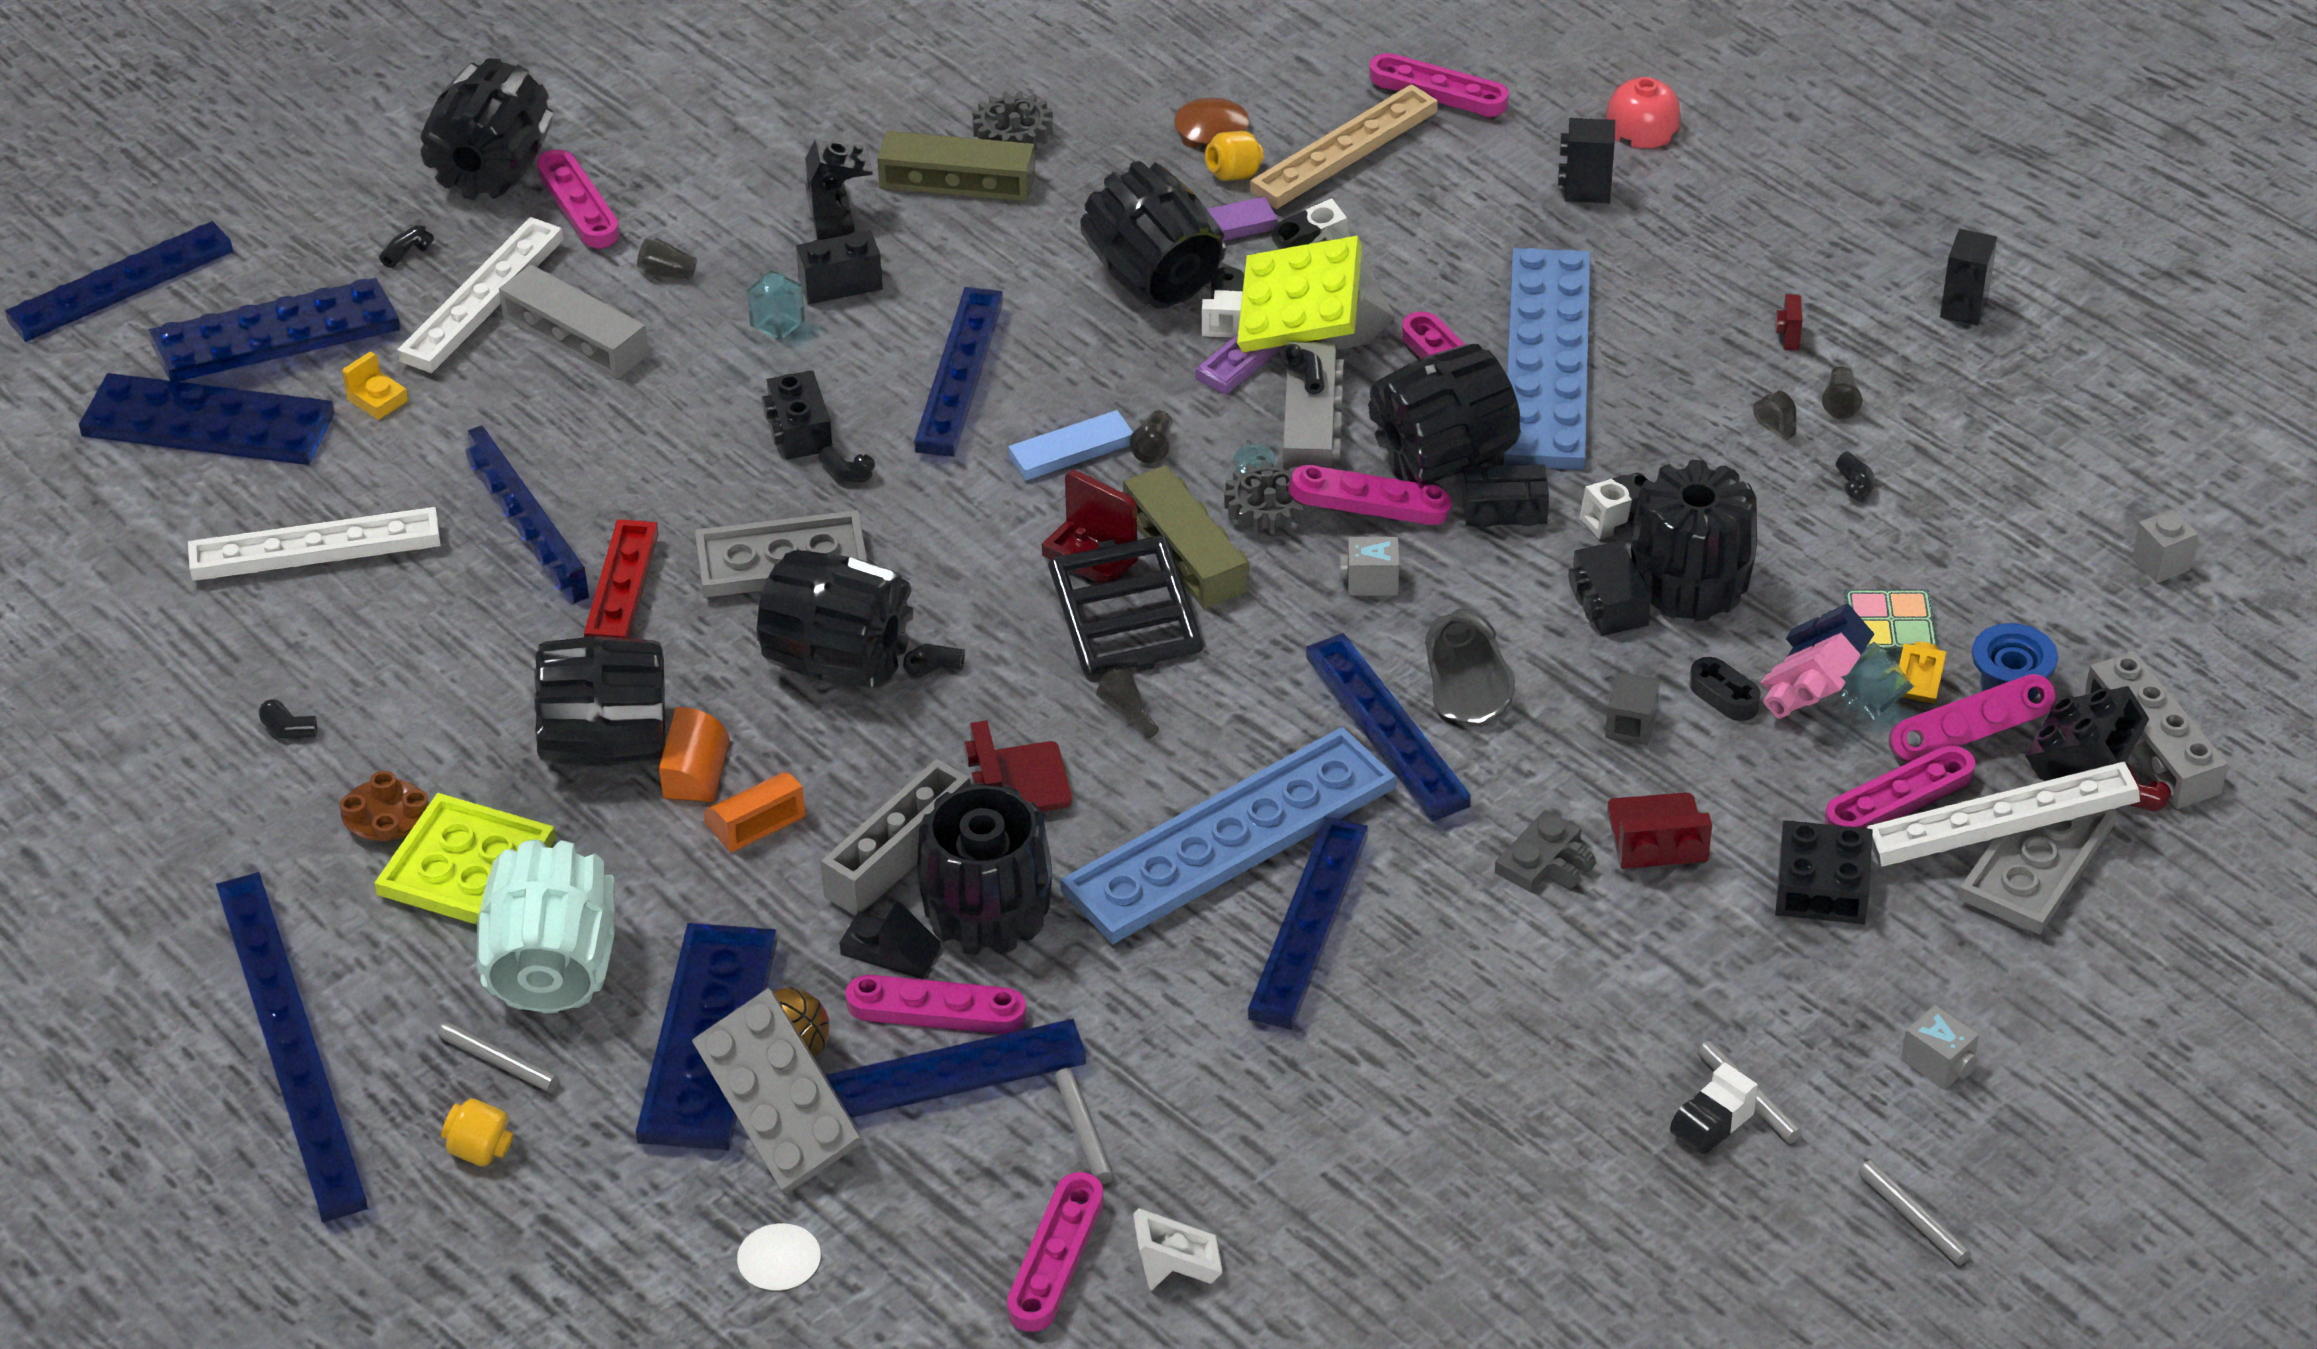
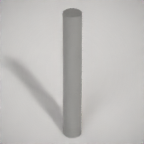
[438,1021,559,1093]
[1697,1041,1802,1144]
[1055,1068,1113,1185]
[1858,1160,1971,1266]

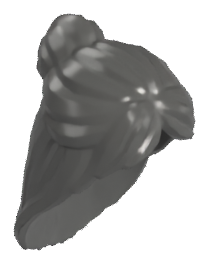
[1425,608,1515,727]

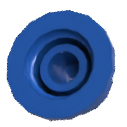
[1971,623,2059,701]

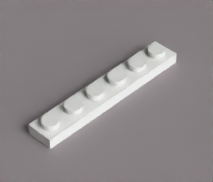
[397,217,564,373]
[188,507,441,581]
[1867,761,2140,867]

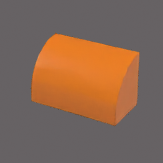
[659,707,730,802]
[704,772,806,853]

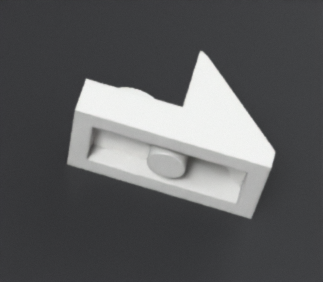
[1133,1208,1222,1291]

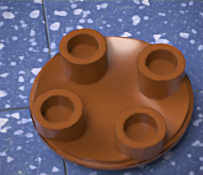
[1174,97,1249,147]
[340,771,429,841]

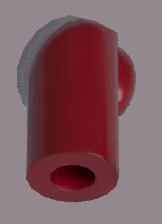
[2126,763,2171,812]

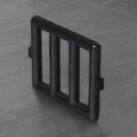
[1048,535,1204,676]

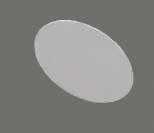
[737,1223,821,1291]

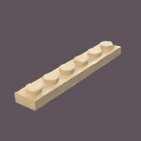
[1250,84,1438,209]

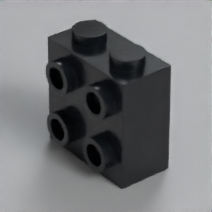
[2025,686,2149,781]
[1775,820,1873,924]

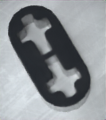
[1689,657,1761,721]

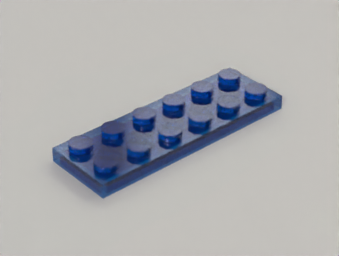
[148,278,400,383]
[79,373,335,465]
[636,923,777,1151]

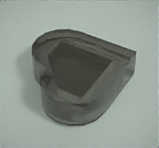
[1753,391,1797,441]

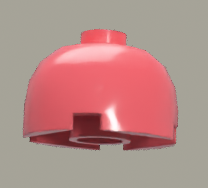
[1606,77,1681,148]

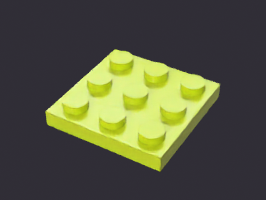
[1237,235,1362,353]
[374,793,556,925]

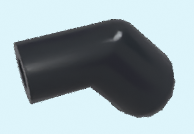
[379,225,434,268]
[1281,344,1325,394]
[818,446,875,483]
[1836,451,1874,501]
[903,643,965,677]
[259,699,318,738]

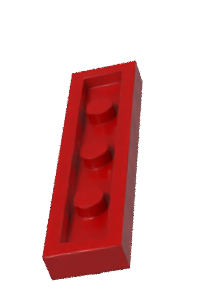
[584,519,659,638]

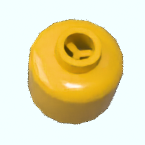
[1205,131,1263,181]
[440,1098,514,1167]

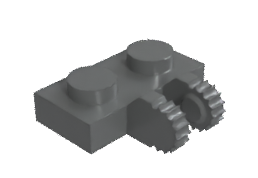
[1495,810,1597,893]

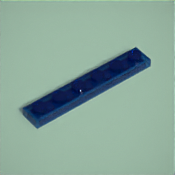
[5,221,233,342]
[914,287,1003,457]
[466,425,589,604]
[1306,633,1471,822]
[1248,816,1368,1030]
[825,1019,1086,1118]

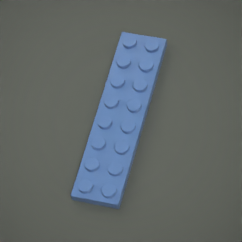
[1503,248,1590,470]
[1060,726,1396,944]

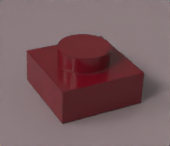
[1775,294,1803,350]

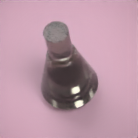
[1096,669,1159,739]

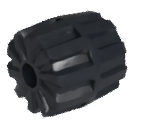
[420,58,553,200]
[1080,161,1227,309]
[1368,344,1521,485]
[1631,459,1757,621]
[756,550,914,688]
[534,636,665,766]
[917,782,1052,956]

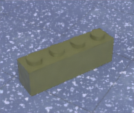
[877,131,1035,202]
[1123,465,1250,609]

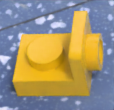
[342,352,409,420]
[1893,642,1946,704]

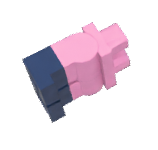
[1761,603,1875,719]

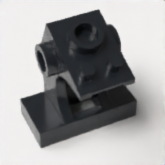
[805,139,873,240]

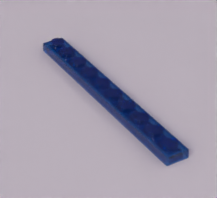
[216,872,368,1223]

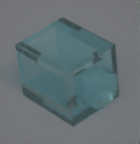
[747,270,805,341]
[1839,641,1914,719]

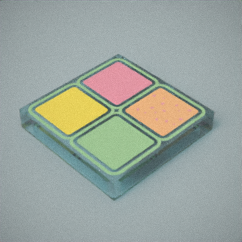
[1843,589,1938,659]

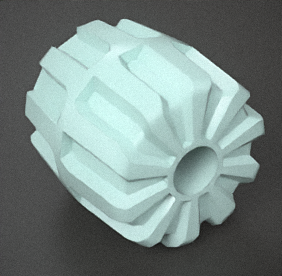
[476,839,615,1014]

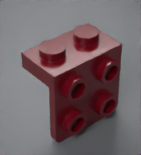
[1042,470,1138,584]
[964,720,1072,812]
[1607,792,1712,869]

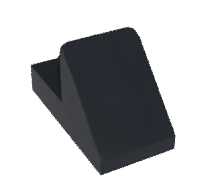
[839,901,941,979]

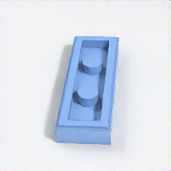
[1008,410,1135,481]

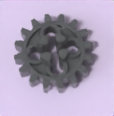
[973,91,1053,151]
[1224,460,1311,535]

